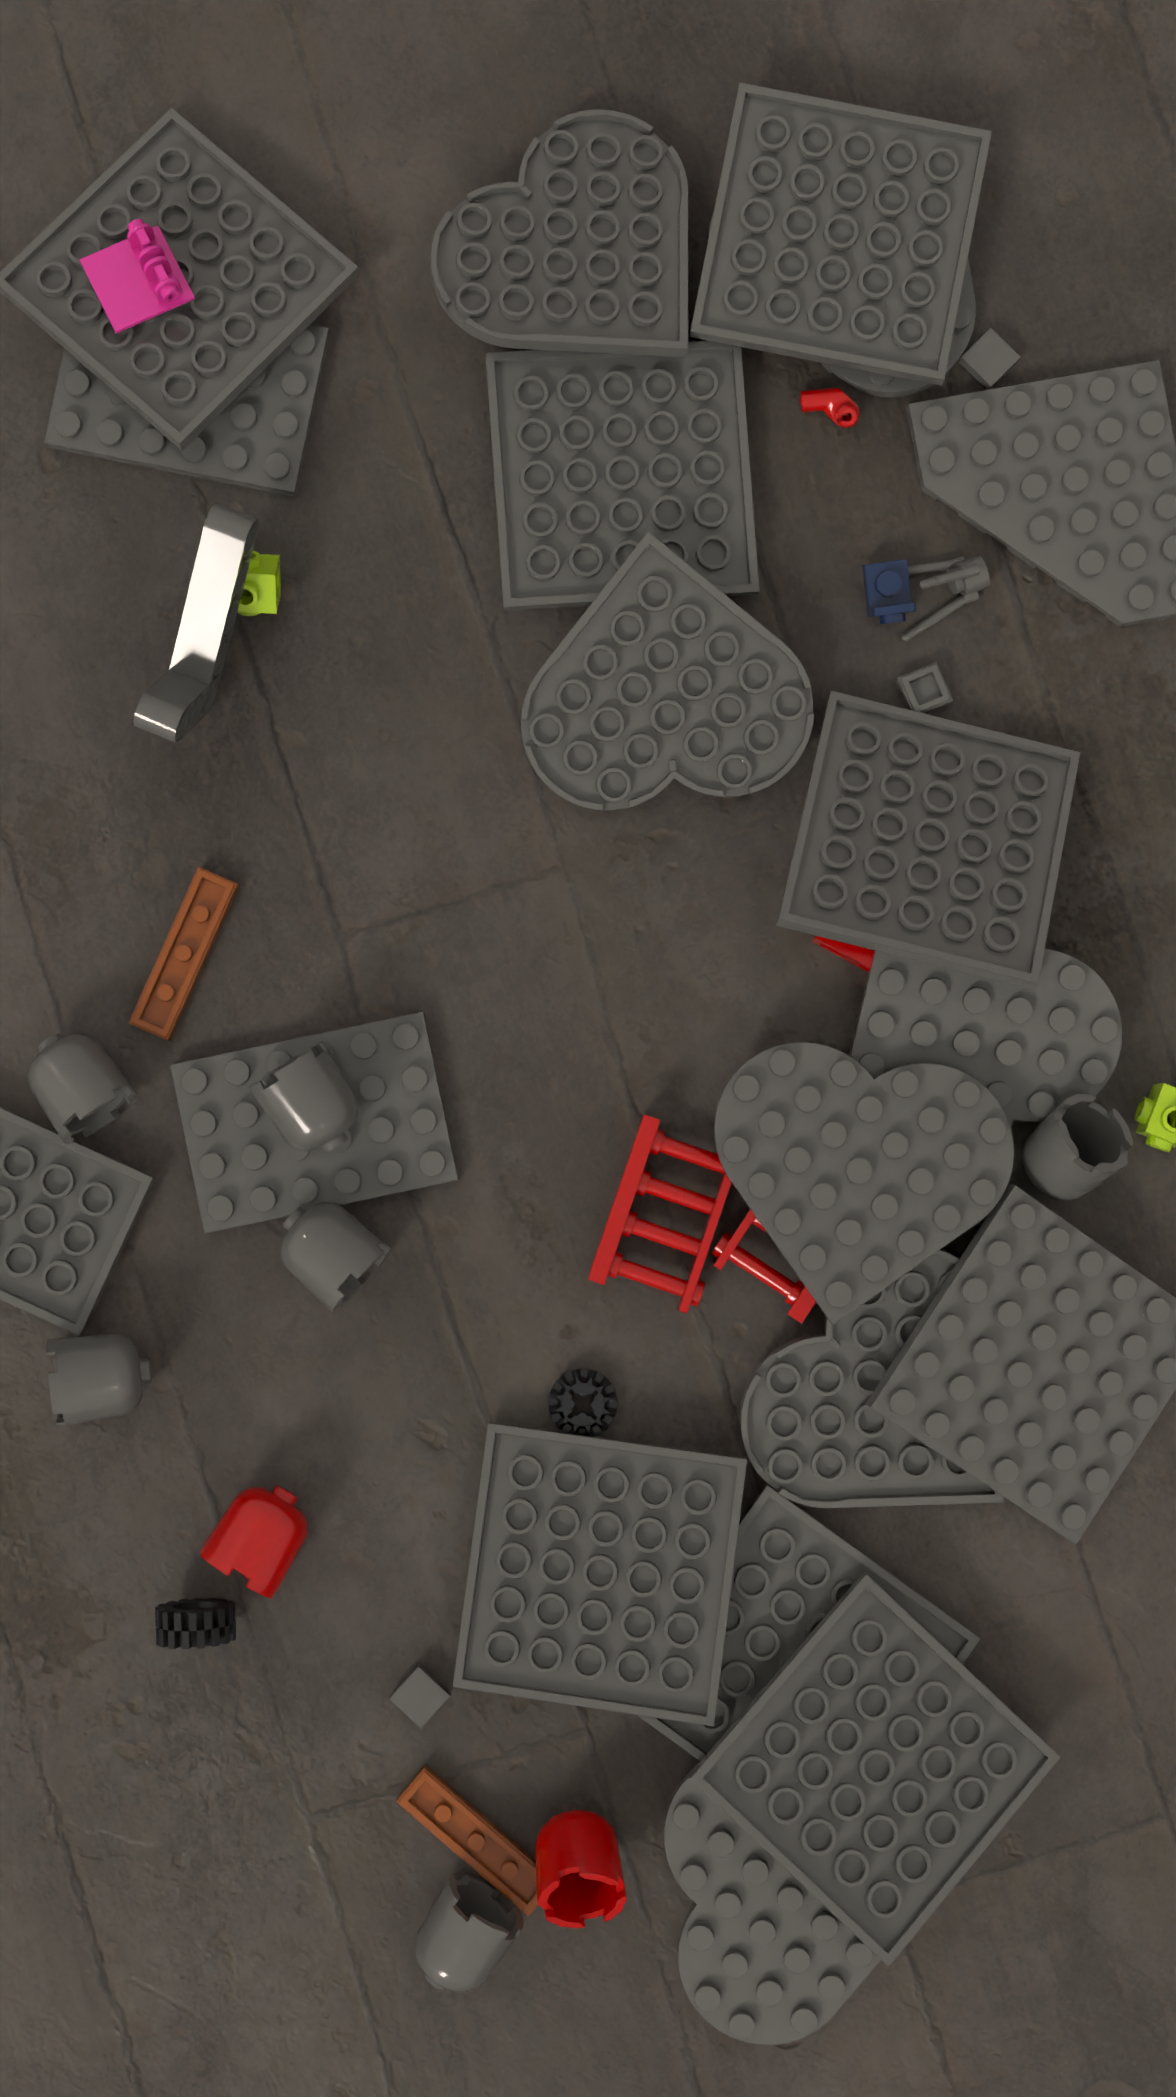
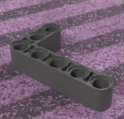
[134,503,259,743]

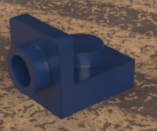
[862,559,916,624]

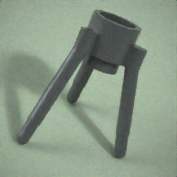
[901,555,990,642]

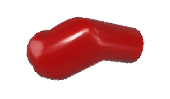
[800,388,860,428]

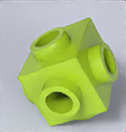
[237,550,281,616]
[1134,1083,1176,1153]

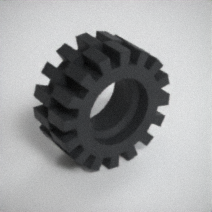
[155,1598,236,1649]

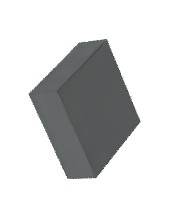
[959,328,1021,390]
[896,662,953,714]
[389,1663,451,1728]

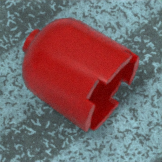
[200,1484,309,1599]
[535,1809,627,1928]

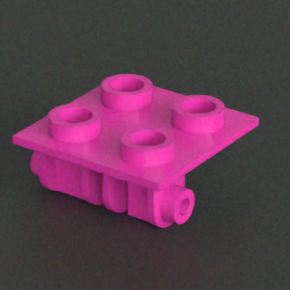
[79,219,195,334]

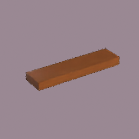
[129,867,240,1041]
[396,1764,538,1916]

